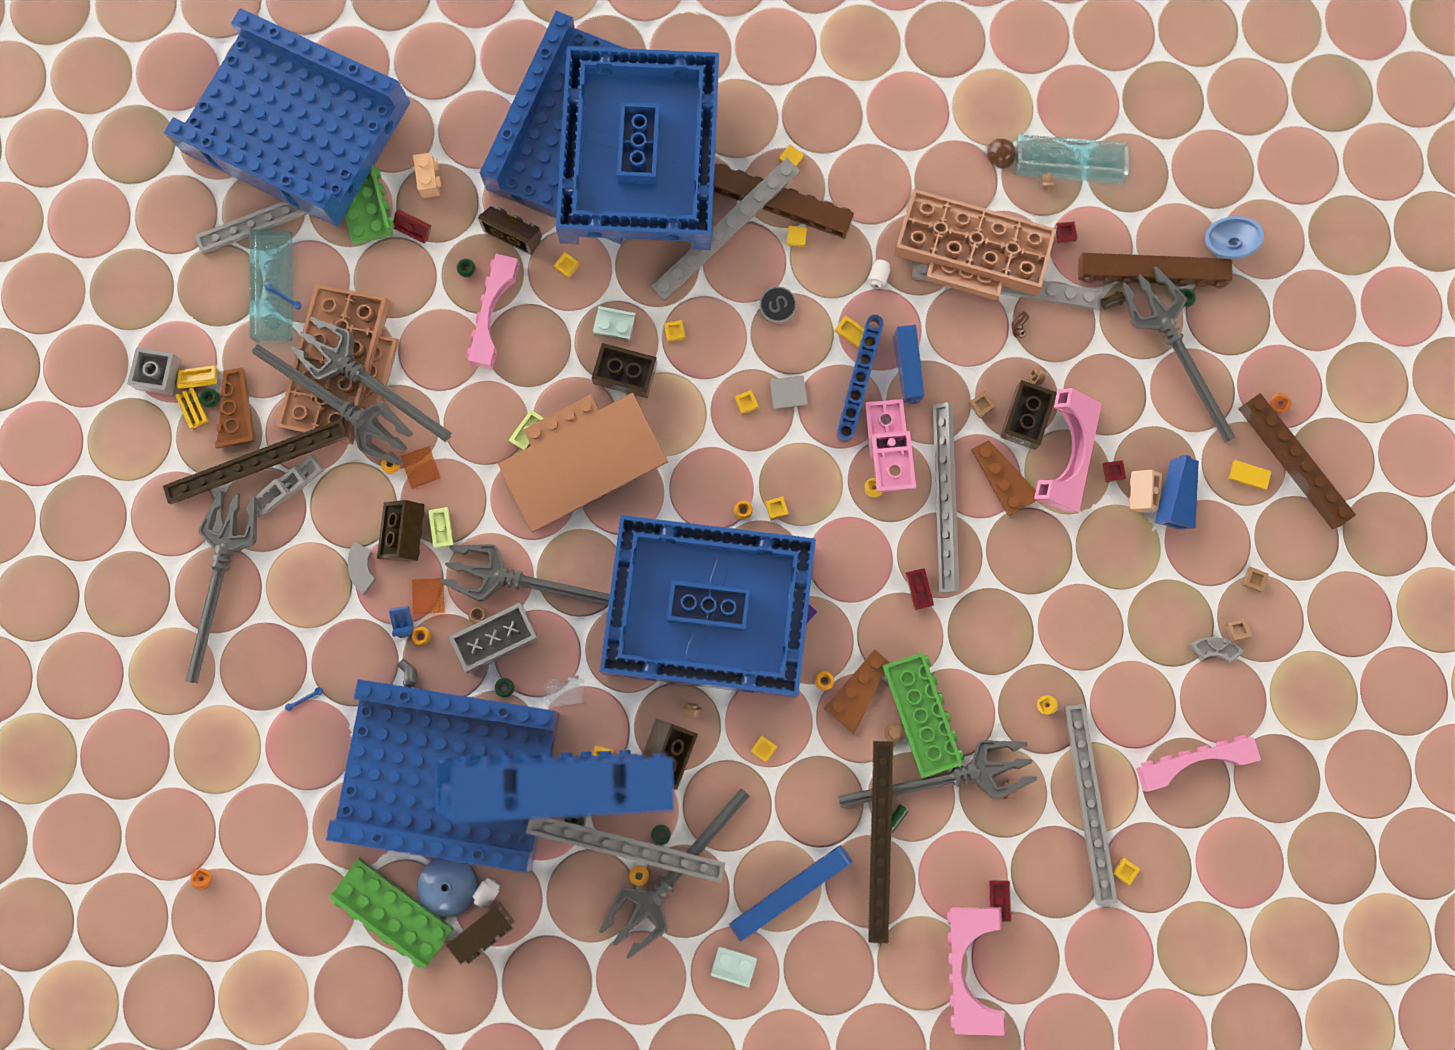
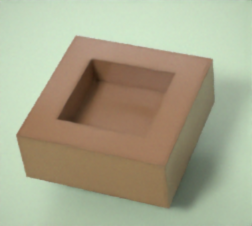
[969,391,996,418]
[1242,567,1269,592]
[1225,618,1252,643]

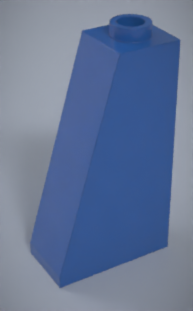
[893,324,924,404]
[1155,455,1199,530]

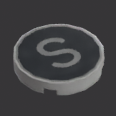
[759,286,797,324]

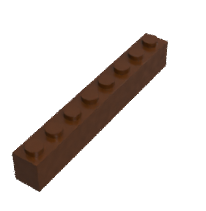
[714,163,854,239]
[1078,253,1232,288]
[1238,393,1356,530]

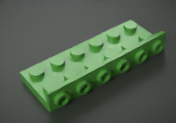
[345,161,395,246]
[882,652,964,778]
[328,857,455,969]

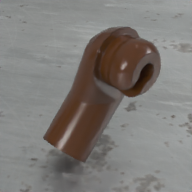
[1011,311,1030,339]

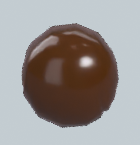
[987,139,1016,169]

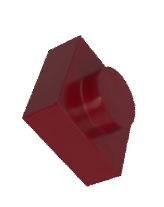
[1055,221,1078,243]
[1102,460,1126,482]

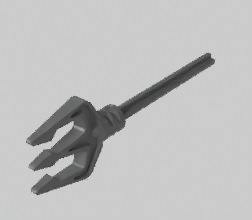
[1122,266,1235,443]
[290,317,452,442]
[252,344,413,465]
[186,490,257,683]
[440,544,610,605]
[838,740,1038,807]
[599,788,750,959]

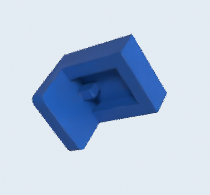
[389,606,414,638]

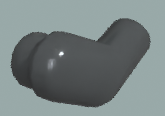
[397,659,417,688]

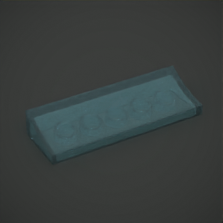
[1015,134,1129,184]
[250,229,293,342]

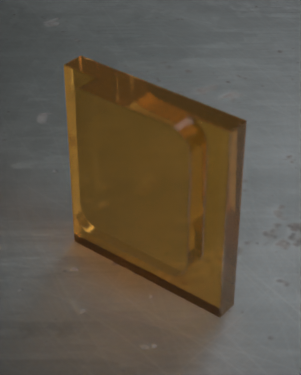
[401,446,441,488]
[412,578,445,614]

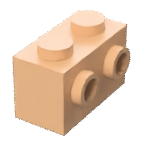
[413,152,442,198]
[1129,470,1162,512]

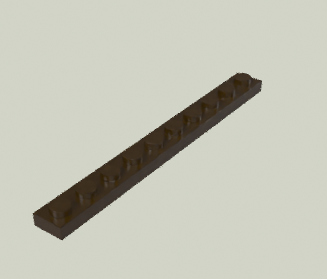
[163,419,349,505]
[868,741,893,944]

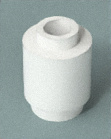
[867,260,890,289]
[473,877,501,909]

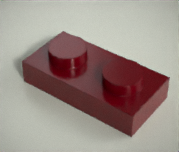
[393,209,431,244]
[905,568,934,610]
[989,880,1012,922]

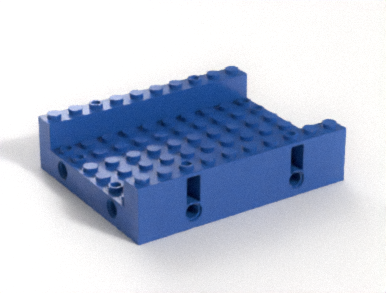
[163,8,411,227]
[479,11,627,245]
[556,46,719,250]
[600,515,816,698]
[326,679,559,873]
[435,750,674,823]

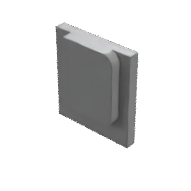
[770,375,808,409]

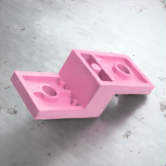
[865,399,916,492]

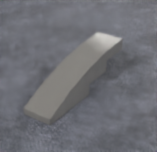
[255,455,325,517]

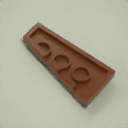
[215,367,255,449]
[971,440,1038,516]
[824,650,889,734]

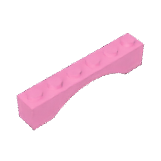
[466,254,520,370]
[1136,734,1261,791]

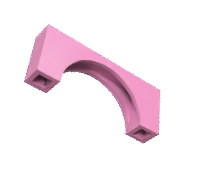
[1034,388,1102,512]
[947,907,1006,1035]

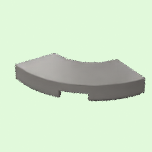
[348,541,376,595]
[1188,637,1245,664]

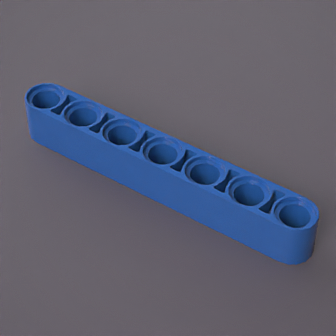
[837,315,883,442]
[729,845,853,941]

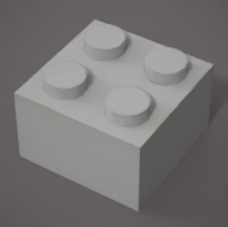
[127,348,181,396]

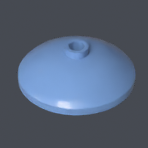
[1205,216,1264,259]
[418,858,478,917]

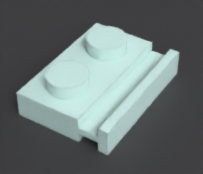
[593,306,635,341]
[711,946,757,987]

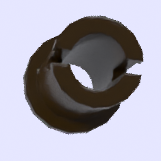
[1100,291,1126,310]

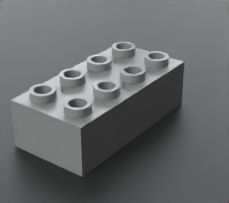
[449,603,539,674]

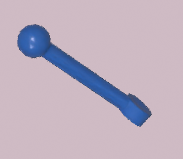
[266,284,301,310]
[285,687,323,711]

